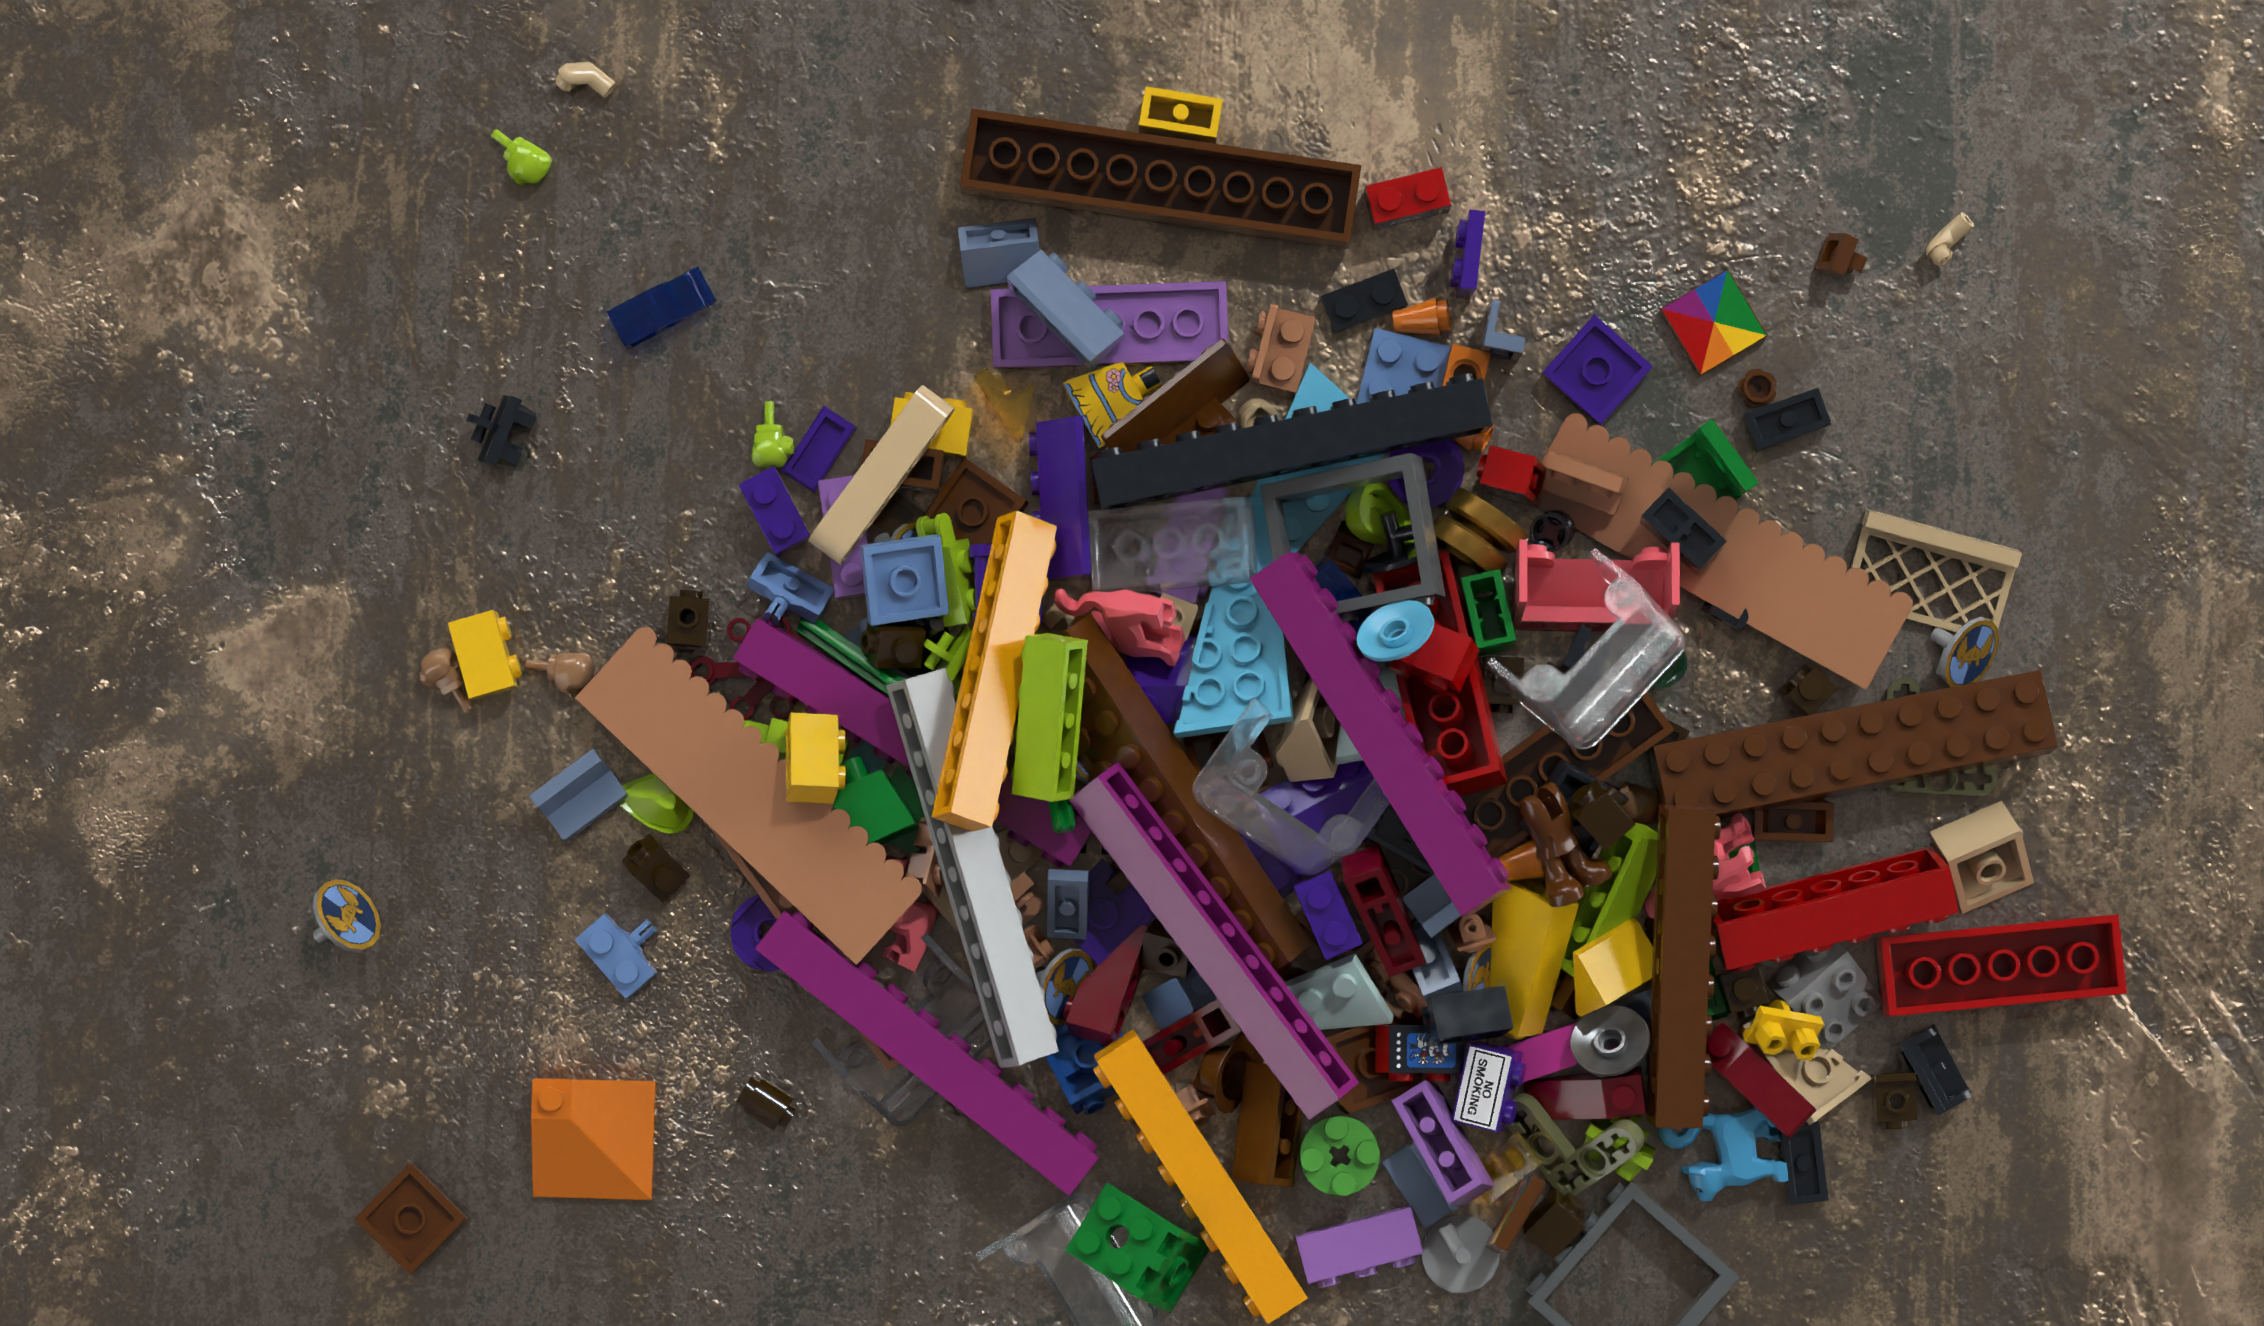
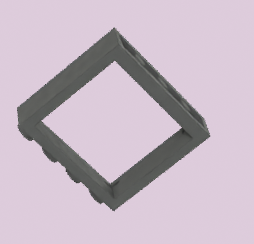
[1261,453,1446,624]
[1524,1181,1740,1326]

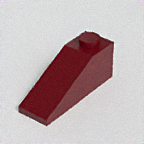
[1342,844,1426,977]
[1063,924,1149,1045]
[1142,998,1242,1075]
[1706,1022,1817,1139]
[1523,1066,1647,1120]

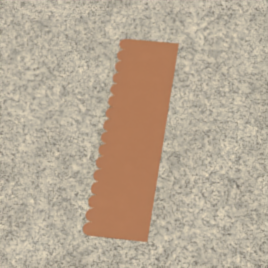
[1537,413,1913,690]
[575,627,922,965]

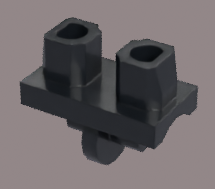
[466,395,537,467]

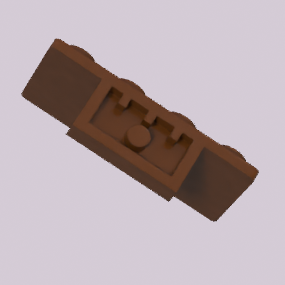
[1101,338,1250,453]

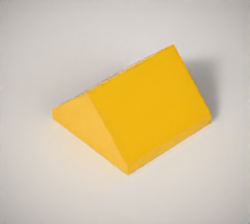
[1573,917,1653,1017]

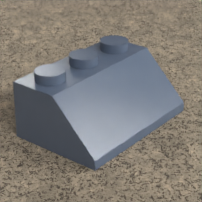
[1006,250,1125,371]

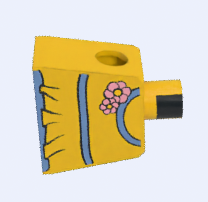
[1063,362,1162,451]

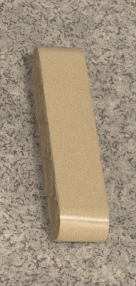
[808,385,955,565]

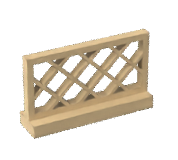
[1850,508,2022,632]

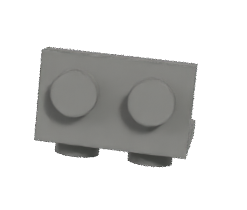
[1766,943,1882,1050]

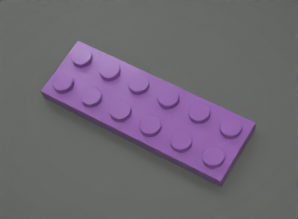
[991,281,1228,369]

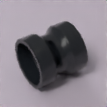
[1529,509,1575,552]

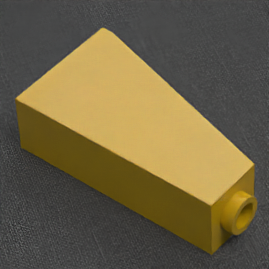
[1489,878,1579,1040]

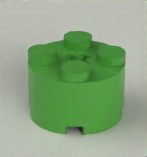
[1299,1115,1380,1196]

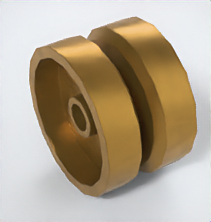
[1433,487,1528,574]

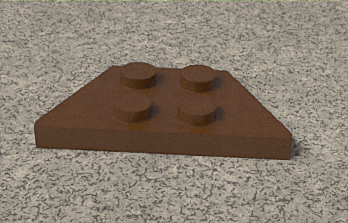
[1326,1009,1424,1114]

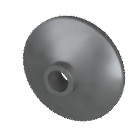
[1570,1005,1650,1076]

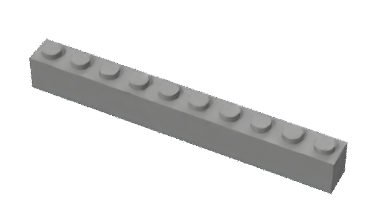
[886,668,1059,1068]

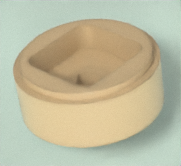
[1237,399,1279,428]
[1042,593,1077,631]

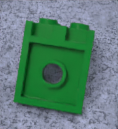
[1651,418,1759,501]
[1065,1183,1210,1313]

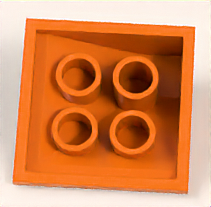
[531,1078,656,1200]

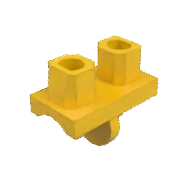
[1742,1000,1825,1061]

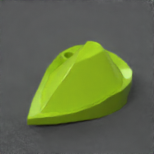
[1345,482,1415,545]
[619,773,695,834]

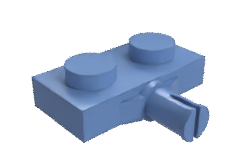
[746,552,835,625]
[575,913,658,999]

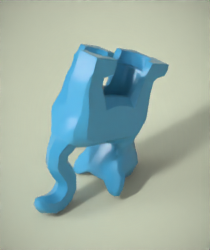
[1658,1107,1789,1202]

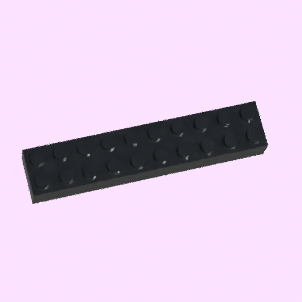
[1091,373,1493,513]

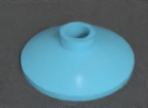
[1357,600,1434,661]

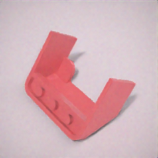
[1512,539,1680,633]

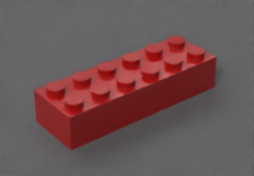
[1372,550,1508,796]
[1711,846,1959,972]
[1875,914,2127,1017]

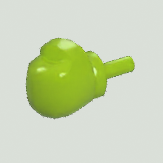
[491,129,551,185]
[751,401,794,469]

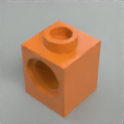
[1442,344,1491,386]

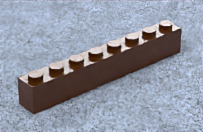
[1646,805,1721,1128]

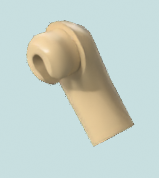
[555,62,616,98]
[1926,212,1974,266]

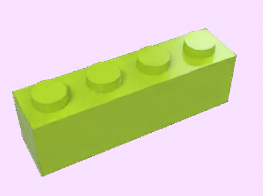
[1011,633,1088,802]
[1561,823,1658,977]

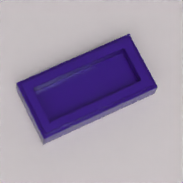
[781,406,857,494]

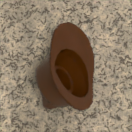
[1193,1031,1264,1114]

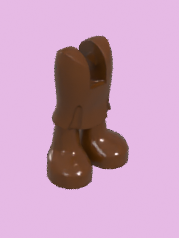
[1519,782,1613,907]

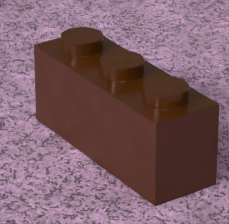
[1232,1061,1303,1187]

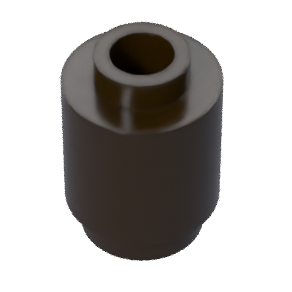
[736,1076,797,1131]

